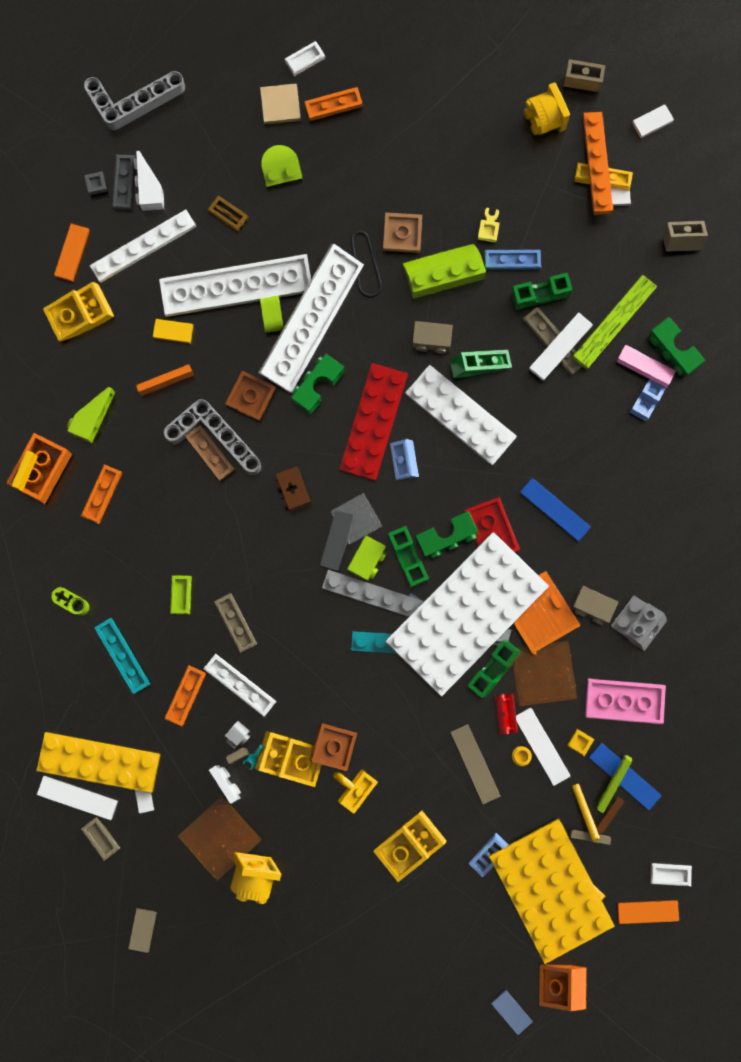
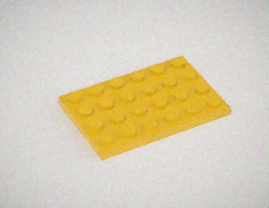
[489,819,615,964]

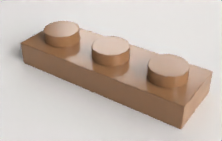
[185,425,235,481]

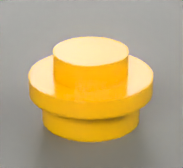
[512,746,532,766]

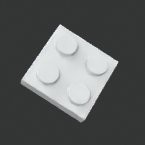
[209,765,241,804]

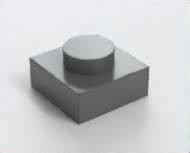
[84,171,107,195]

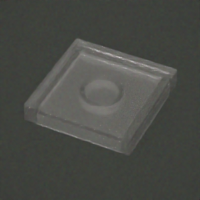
[330,493,382,545]

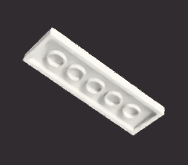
[405,365,517,466]

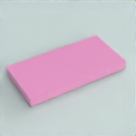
[585,679,666,724]

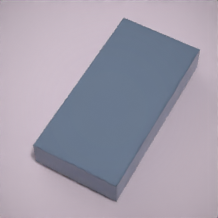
[491,989,533,1035]

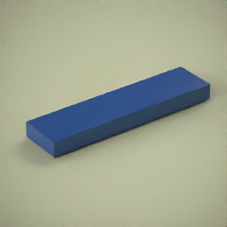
[520,478,591,542]
[588,743,662,810]

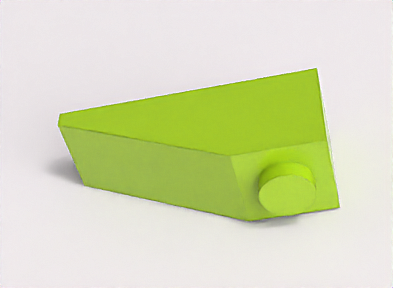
[67,387,115,443]

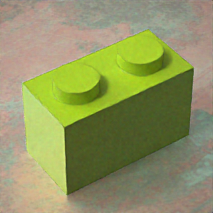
[347,536,387,582]

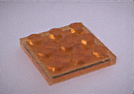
[513,641,577,707]
[178,795,262,881]

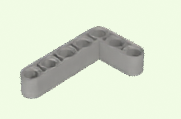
[84,71,185,130]
[164,399,261,476]

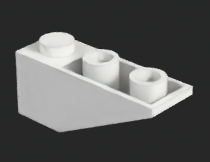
[134,151,164,211]

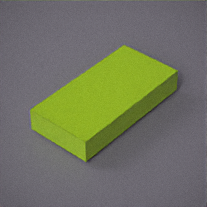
[170,576,192,615]

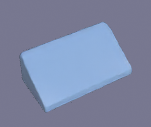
[390,439,419,481]

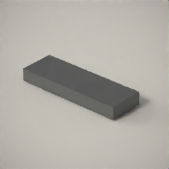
[112,155,135,210]
[320,510,355,571]

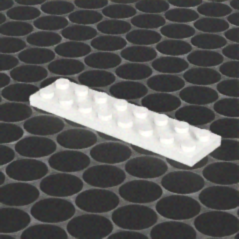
[259,244,364,393]
[159,254,311,317]

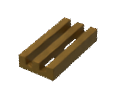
[208,195,249,232]

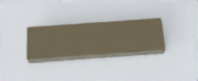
[523,307,583,376]
[450,724,501,804]

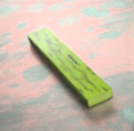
[573,275,657,369]

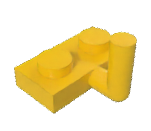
[333,769,378,813]

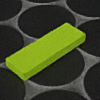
[597,755,632,813]

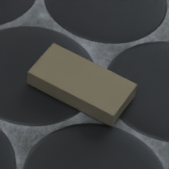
[226,748,250,764]
[81,817,121,861]
[568,829,611,845]
[129,908,157,953]

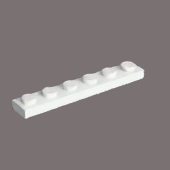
[90,210,196,283]

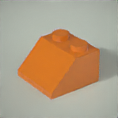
[539,964,586,1011]

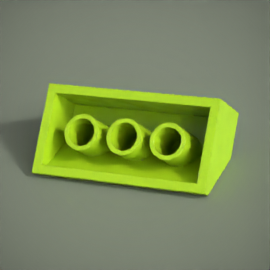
[403,244,486,299]

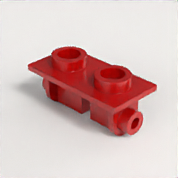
[495,694,518,735]

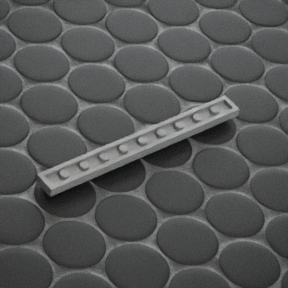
[322,570,512,647]

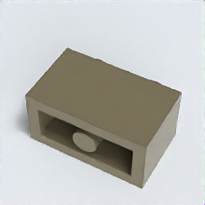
[563,59,605,92]
[663,221,708,252]
[412,321,453,354]
[571,586,618,626]

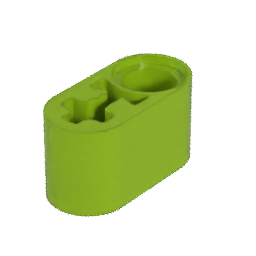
[260,296,284,333]
[52,587,89,616]

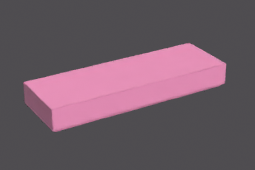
[617,345,676,388]

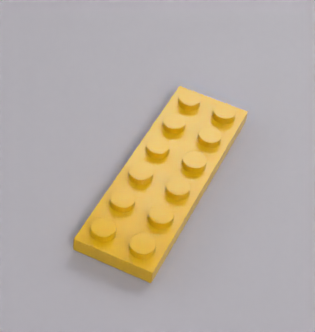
[37,732,160,793]

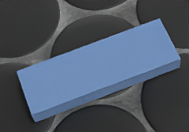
[484,250,541,270]

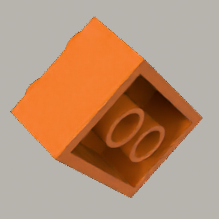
[6,433,72,504]

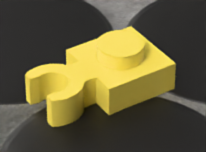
[478,208,499,243]

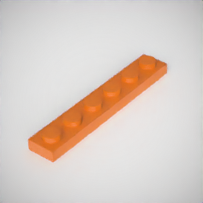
[583,112,613,215]

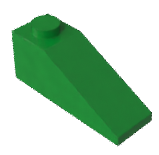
[450,350,512,378]

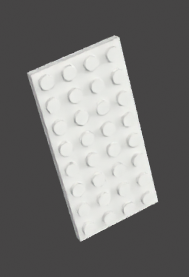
[385,532,549,697]

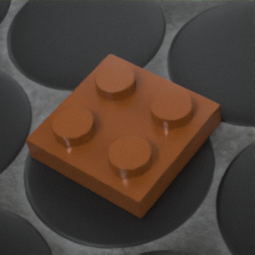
[225,371,276,421]
[309,723,357,771]

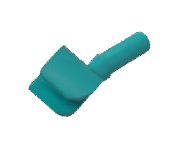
[243,745,264,770]

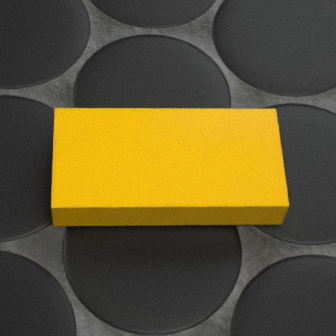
[153,319,194,344]
[12,450,38,492]

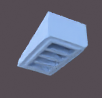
[468,833,509,877]

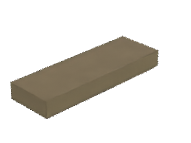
[214,593,258,653]

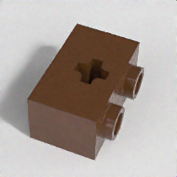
[274,466,311,512]

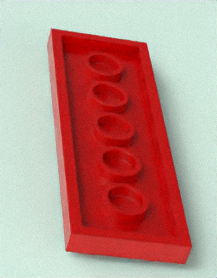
[339,363,408,481]

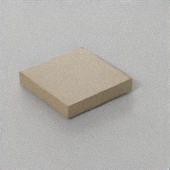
[260,84,301,125]

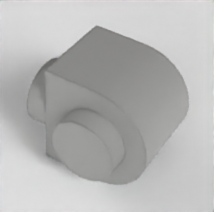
[225,721,250,749]

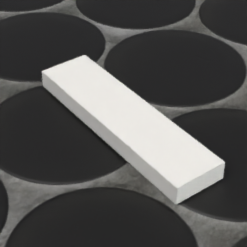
[529,313,593,381]
[204,654,277,717]
[516,708,570,786]
[37,776,118,820]

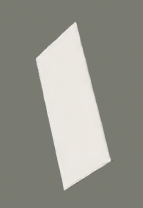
[135,790,154,813]

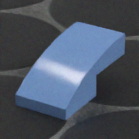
[630,379,666,422]

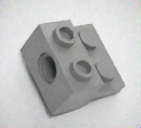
[611,596,667,651]

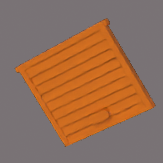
[513,571,581,656]

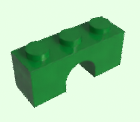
[511,273,573,310]
[648,317,705,378]
[291,354,345,415]
[416,511,479,559]
[388,526,429,589]
[467,640,522,698]

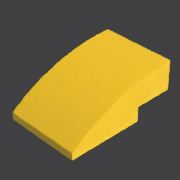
[43,282,114,342]
[254,731,322,787]
[373,810,447,882]

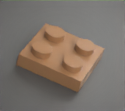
[383,213,422,253]

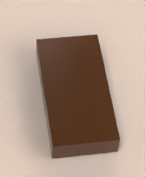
[595,797,624,834]

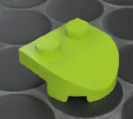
[261,145,302,187]

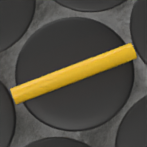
[572,784,600,842]

